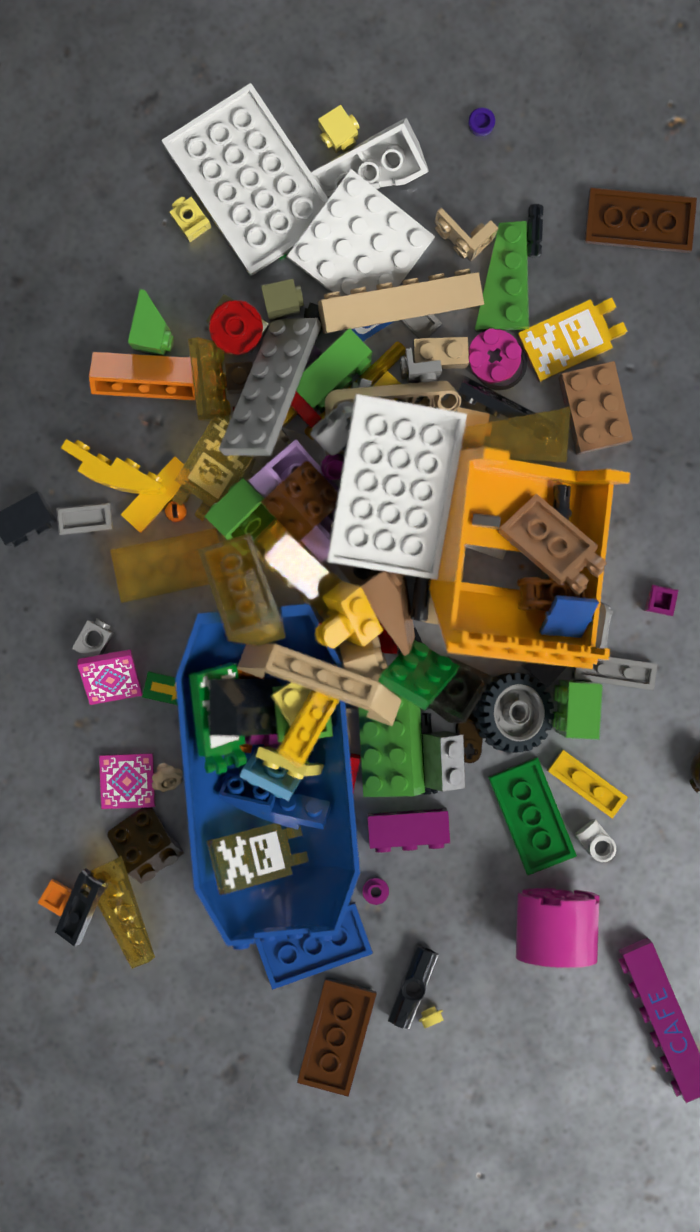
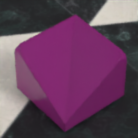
[644,585,679,616]

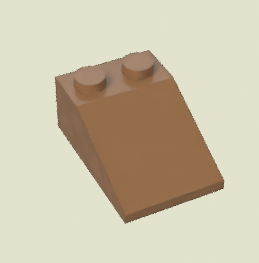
[359,569,415,656]

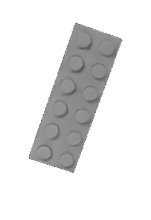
[219,318,322,455]

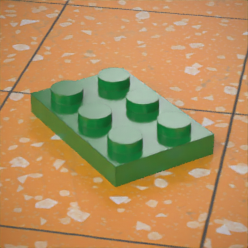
[378,640,459,710]

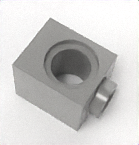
[72,618,114,657]

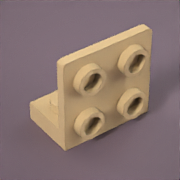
[435,208,498,262]

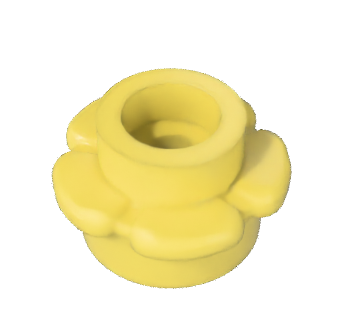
[418,1006,444,1029]

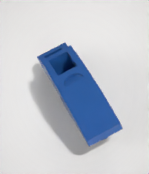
[219,773,331,830]

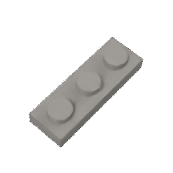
[573,657,658,690]

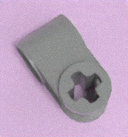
[311,401,354,455]

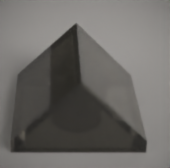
[428,655,493,723]

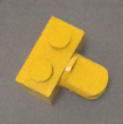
[315,581,383,648]

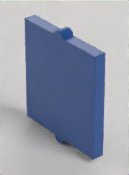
[539,596,599,638]

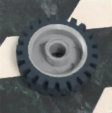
[473,673,554,753]

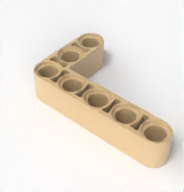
[325,381,461,457]

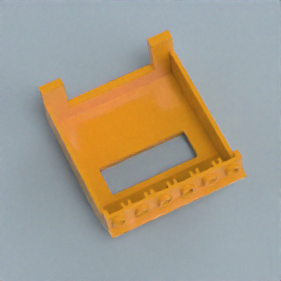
[429,448,630,669]

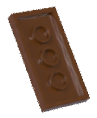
[584,188,697,253]
[297,978,377,1097]

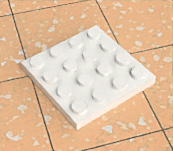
[286,169,435,297]

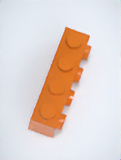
[89,352,201,401]

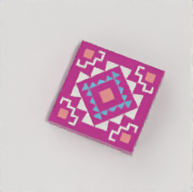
[77,649,142,705]
[99,753,156,809]

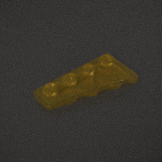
[461,407,570,463]

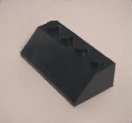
[209,678,282,737]

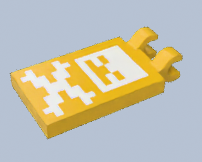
[517,298,628,382]

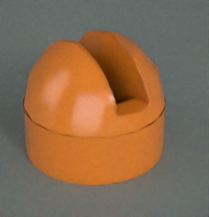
[165,501,187,522]

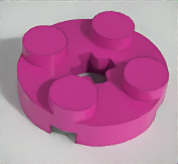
[468,329,522,383]

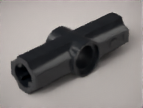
[388,945,439,1029]

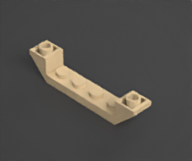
[237,643,402,726]

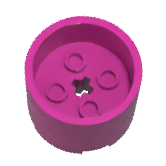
[516,888,599,968]

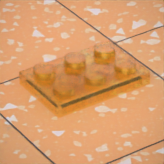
[188,337,231,424]

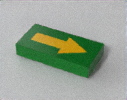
[142,671,178,706]

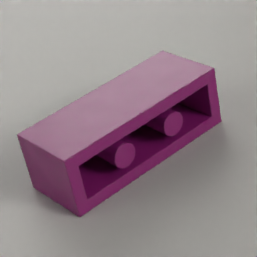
[367,808,450,853]

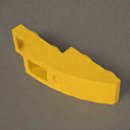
[61,439,167,494]

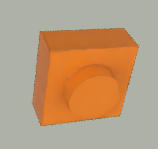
[37,879,72,916]

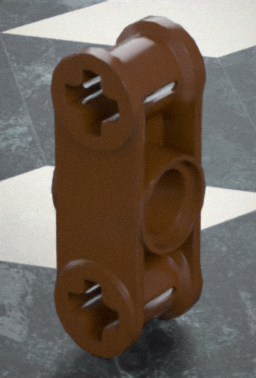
[517,577,587,611]

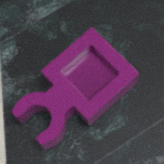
[245,734,281,749]

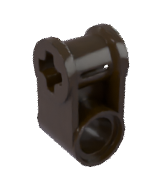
[456,711,483,763]

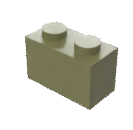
[261,279,304,322]

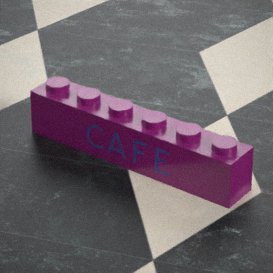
[618,937,700,1103]

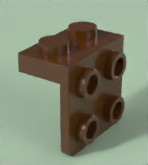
[261,461,338,542]

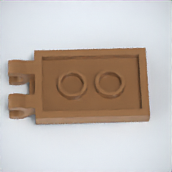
[499,494,607,595]

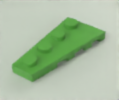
[475,221,529,332]

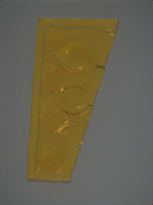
[88,856,155,969]

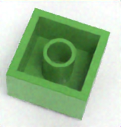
[204,478,277,554]

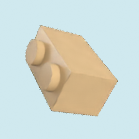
[413,337,469,369]

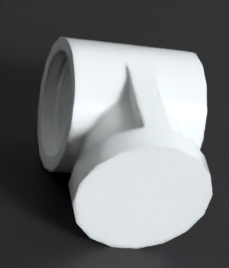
[575,819,616,862]

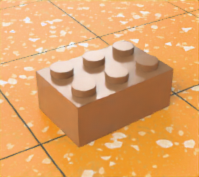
[558,361,633,455]

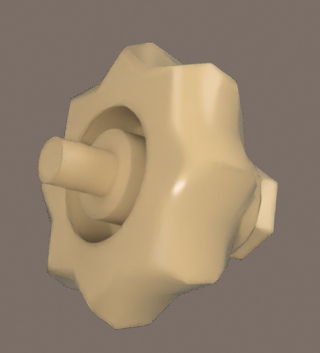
[152,763,183,793]

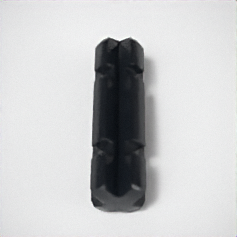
[527,204,544,258]

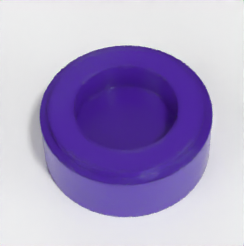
[468,107,495,137]

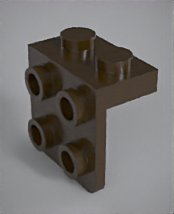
[107,807,184,884]

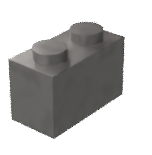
[423,731,465,792]

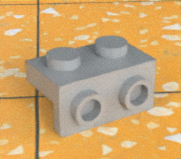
[400,348,442,384]

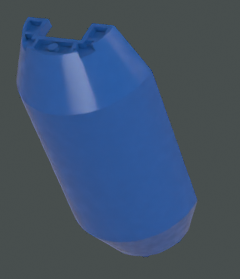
[176,604,360,950]

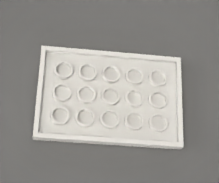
[161,83,328,276]
[327,394,467,580]

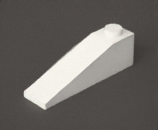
[311,118,429,196]

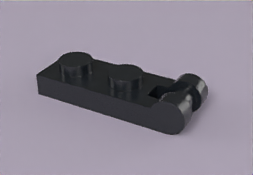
[55,868,108,947]

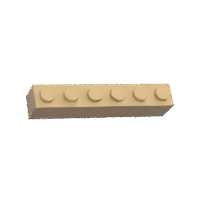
[317,269,484,334]

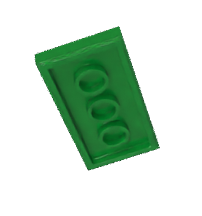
[488,757,577,876]

